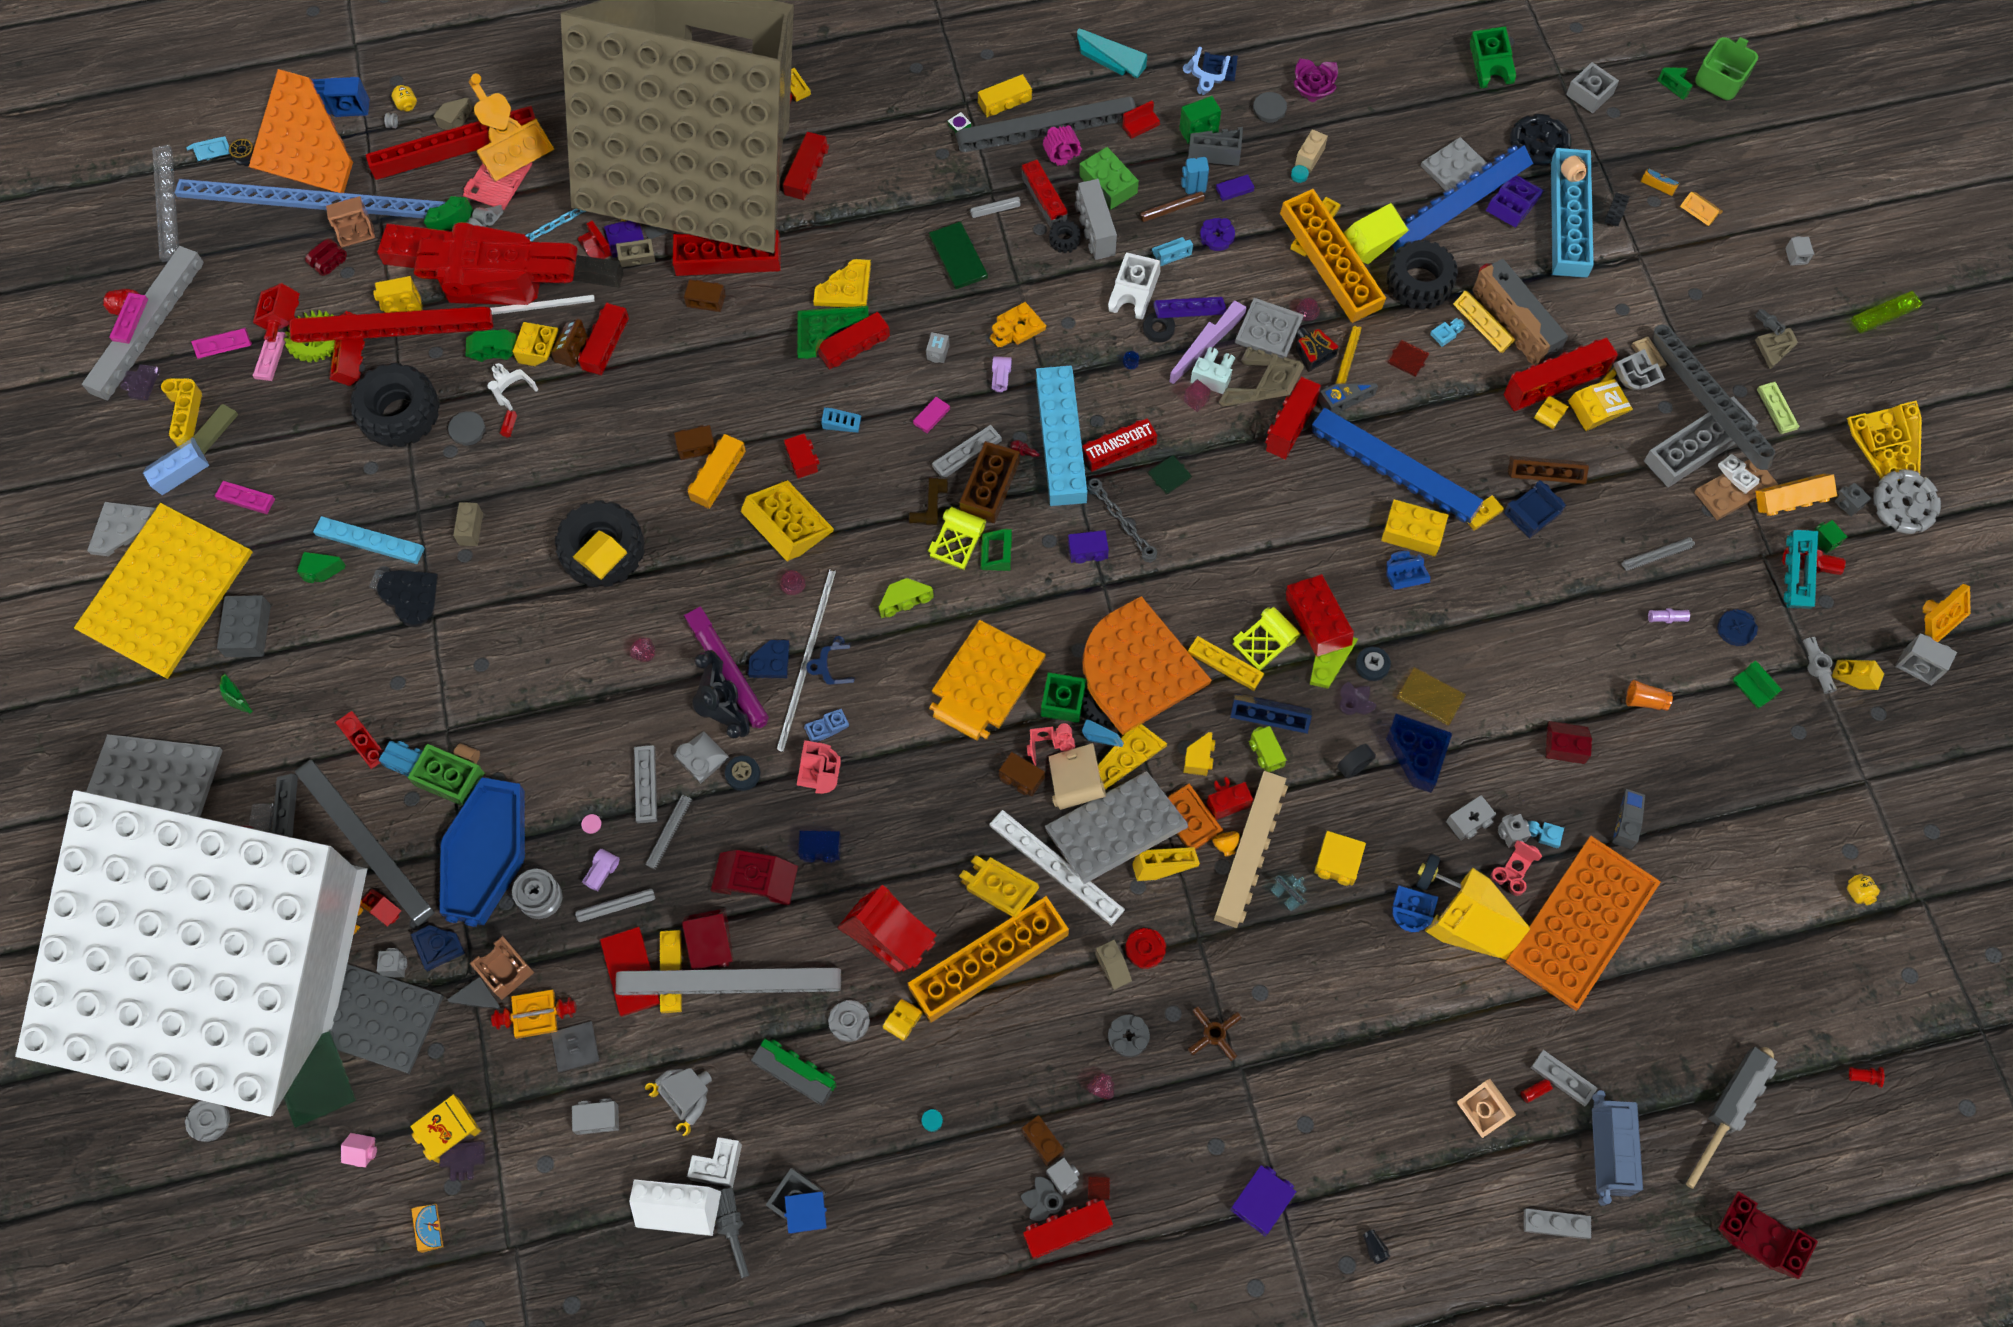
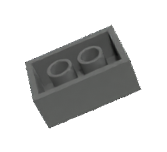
[217,595,271,657]

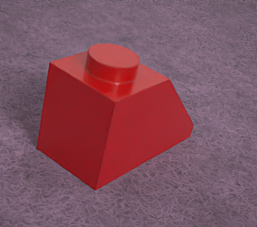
[360,889,401,927]

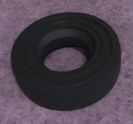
[1143,312,1175,343]

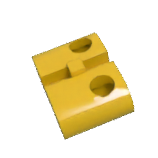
[1534,396,1569,429]
[883,999,923,1041]

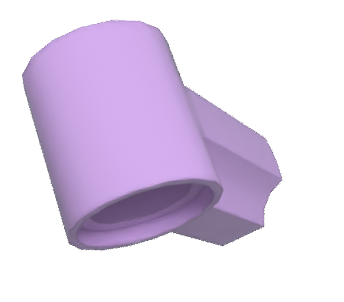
[992,356,1012,392]
[582,849,620,891]

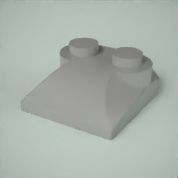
[674,731,729,784]

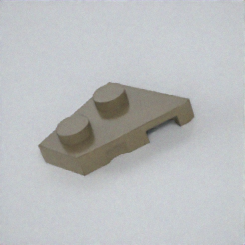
[1755,328,1798,369]

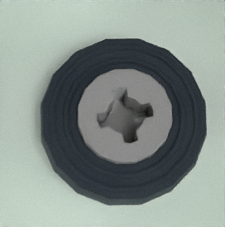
[1356,647,1391,681]

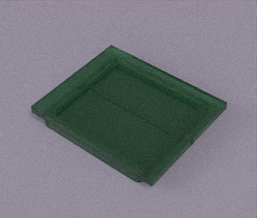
[284,1031,356,1128]

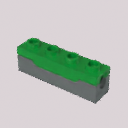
[751,1039,837,1107]

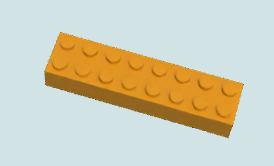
[1280,189,1386,323]
[908,896,1069,1023]

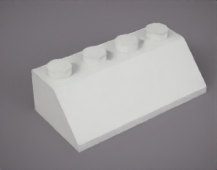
[629,1180,721,1236]

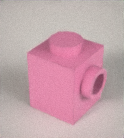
[341,1133,377,1167]

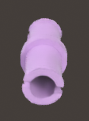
[1648,608,1690,624]

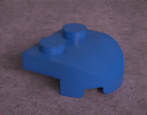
[1386,551,1430,590]
[1392,885,1438,932]

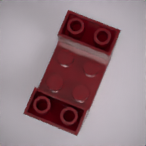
[711,850,798,905]
[1718,1191,1818,1279]

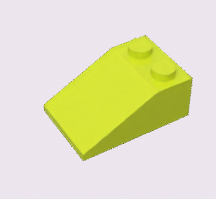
[1343,203,1409,264]

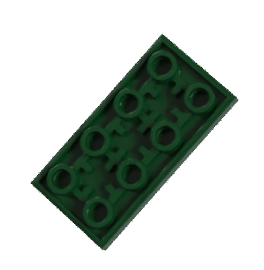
[929,221,988,290]

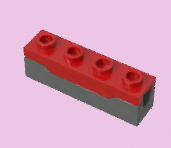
[1022,160,1067,228]

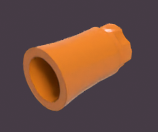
[1626,680,1673,711]

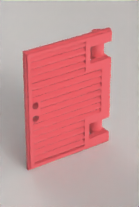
[463,163,533,210]

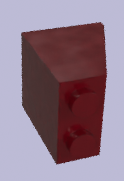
[682,908,734,970]

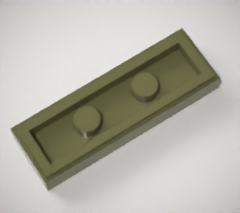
[193,404,238,455]

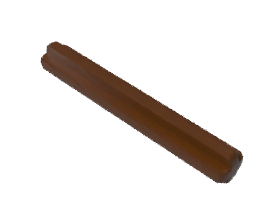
[1140,191,1205,222]

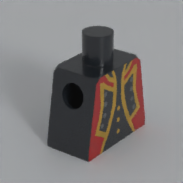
[1296,328,1339,372]

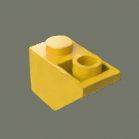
[1832,660,1884,690]
[1183,732,1215,776]

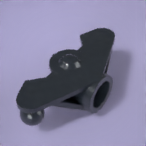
[693,650,750,739]

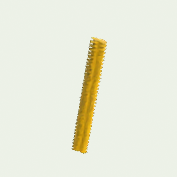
[1335,326,1362,384]

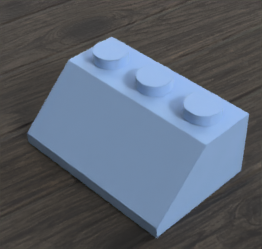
[143,438,209,495]

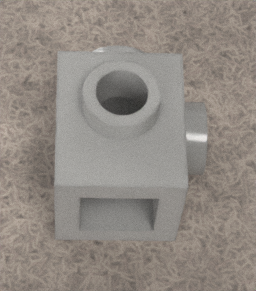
[377,948,407,977]
[1046,1158,1080,1195]

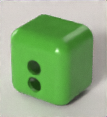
[1695,37,1758,100]

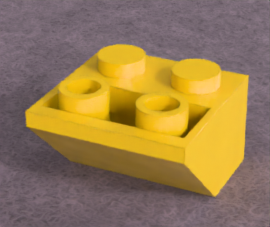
[513,322,558,366]

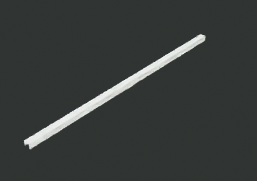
[490,295,595,315]
[777,570,836,751]

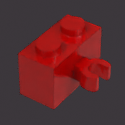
[1207,777,1253,820]

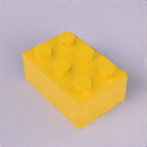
[1381,499,1448,556]

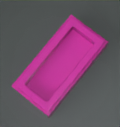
[913,397,950,434]

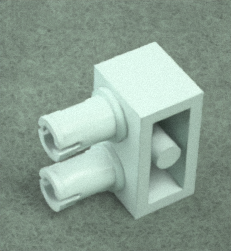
[1190,347,1235,394]

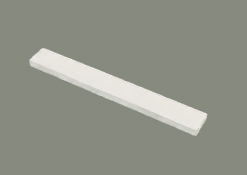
[989,810,1125,926]

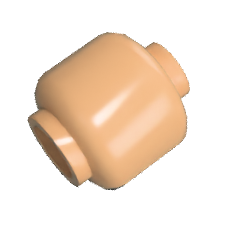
[1561,155,1587,182]

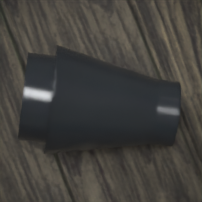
[1363,1229,1391,1265]

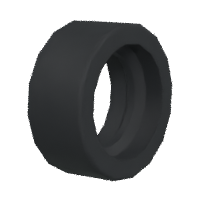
[1337,744,1376,778]

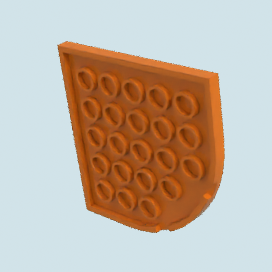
[1082,596,1212,735]

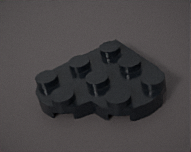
[377,570,438,627]

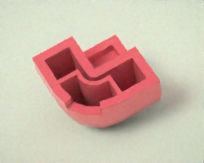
[797,740,841,794]

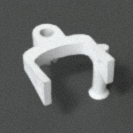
[488,363,538,411]

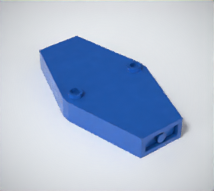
[440,777,525,927]

